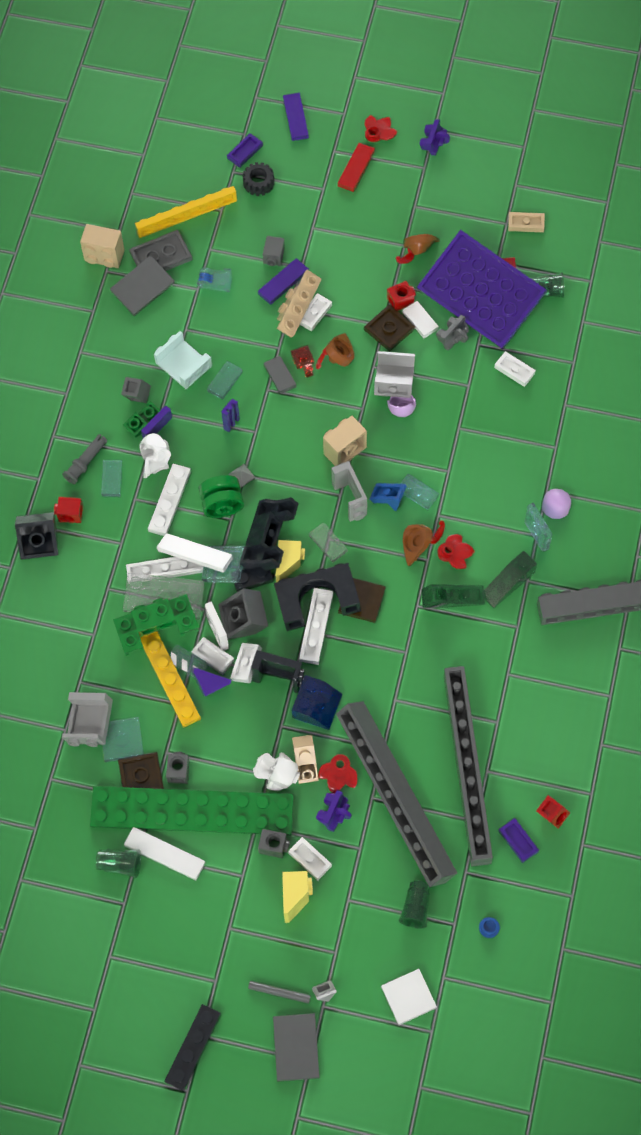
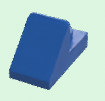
[369,483,407,511]

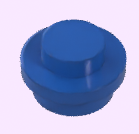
[479,917,500,938]

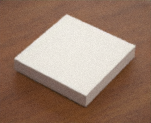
[205,602,229,651]
[381,969,437,1025]

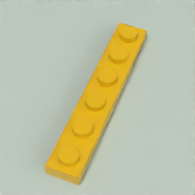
[135,186,237,239]
[140,631,201,728]

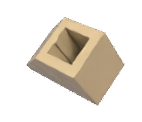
[292,735,319,784]

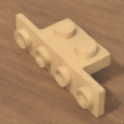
[277,270,321,338]

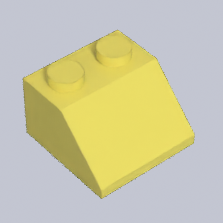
[283,871,313,923]

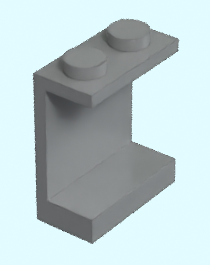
[374,351,415,398]
[331,461,367,521]

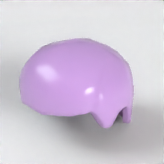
[387,395,416,417]
[542,489,571,519]

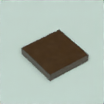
[364,305,415,352]
[338,578,386,623]
[118,752,164,789]

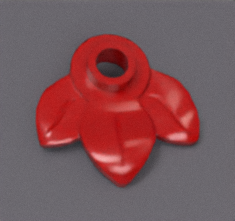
[364,115,397,142]
[437,534,475,569]
[318,754,358,794]

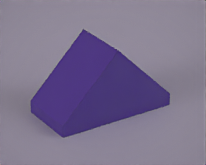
[191,667,232,696]

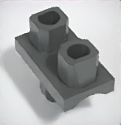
[436,315,469,351]

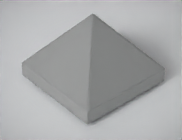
[229,464,255,488]
[312,980,337,1002]

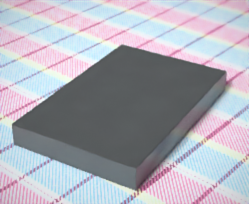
[129,230,193,271]
[110,255,175,316]
[273,1013,320,1082]

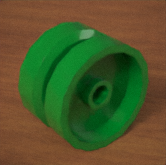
[198,475,244,518]

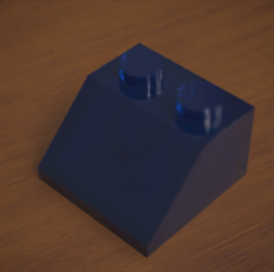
[292,675,343,730]

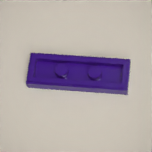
[283,93,309,141]
[258,258,309,305]

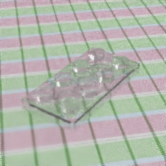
[123,573,205,620]

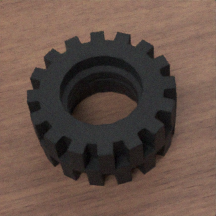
[243,162,274,196]

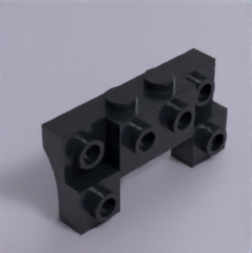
[239,497,299,571]

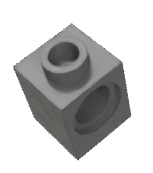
[263,236,285,266]
[121,377,151,403]
[166,752,189,784]
[258,829,290,858]

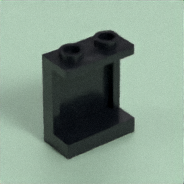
[251,650,305,693]

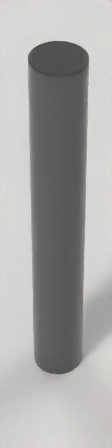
[248,981,311,1004]

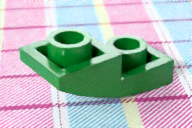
[123,401,160,438]

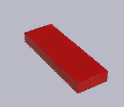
[338,143,375,192]

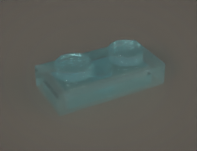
[400,474,439,510]

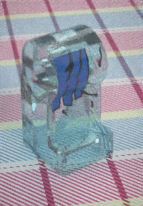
[197,268,233,292]

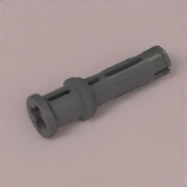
[62,434,107,485]

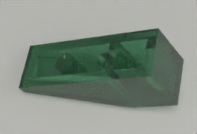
[481,551,537,608]
[421,584,485,608]

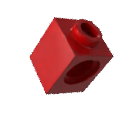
[387,281,416,311]
[54,497,83,523]
[536,795,570,829]

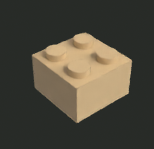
[80,224,125,268]
[323,416,367,466]

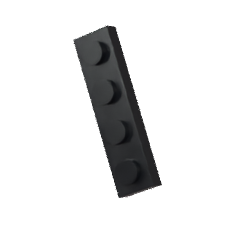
[164,1004,221,1092]

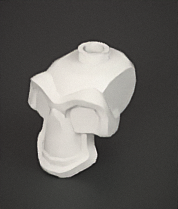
[140,433,171,478]
[253,752,300,791]

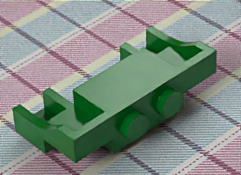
[113,594,199,656]

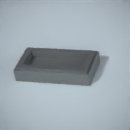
[264,356,296,394]

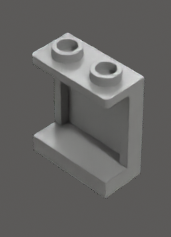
[62,692,113,747]

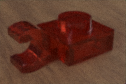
[291,345,314,378]

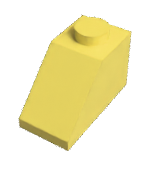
[276,540,305,582]

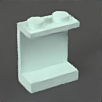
[154,331,212,389]

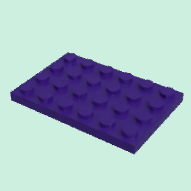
[417,230,547,350]

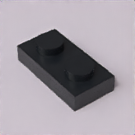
[231,567,273,592]

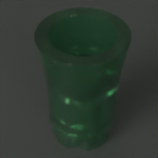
[530,272,564,298]
[96,849,141,878]
[399,881,430,928]

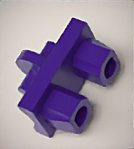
[419,119,450,156]
[316,790,352,832]

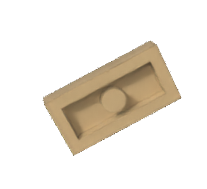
[508,212,545,233]

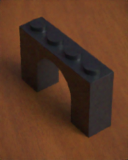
[274,563,362,631]

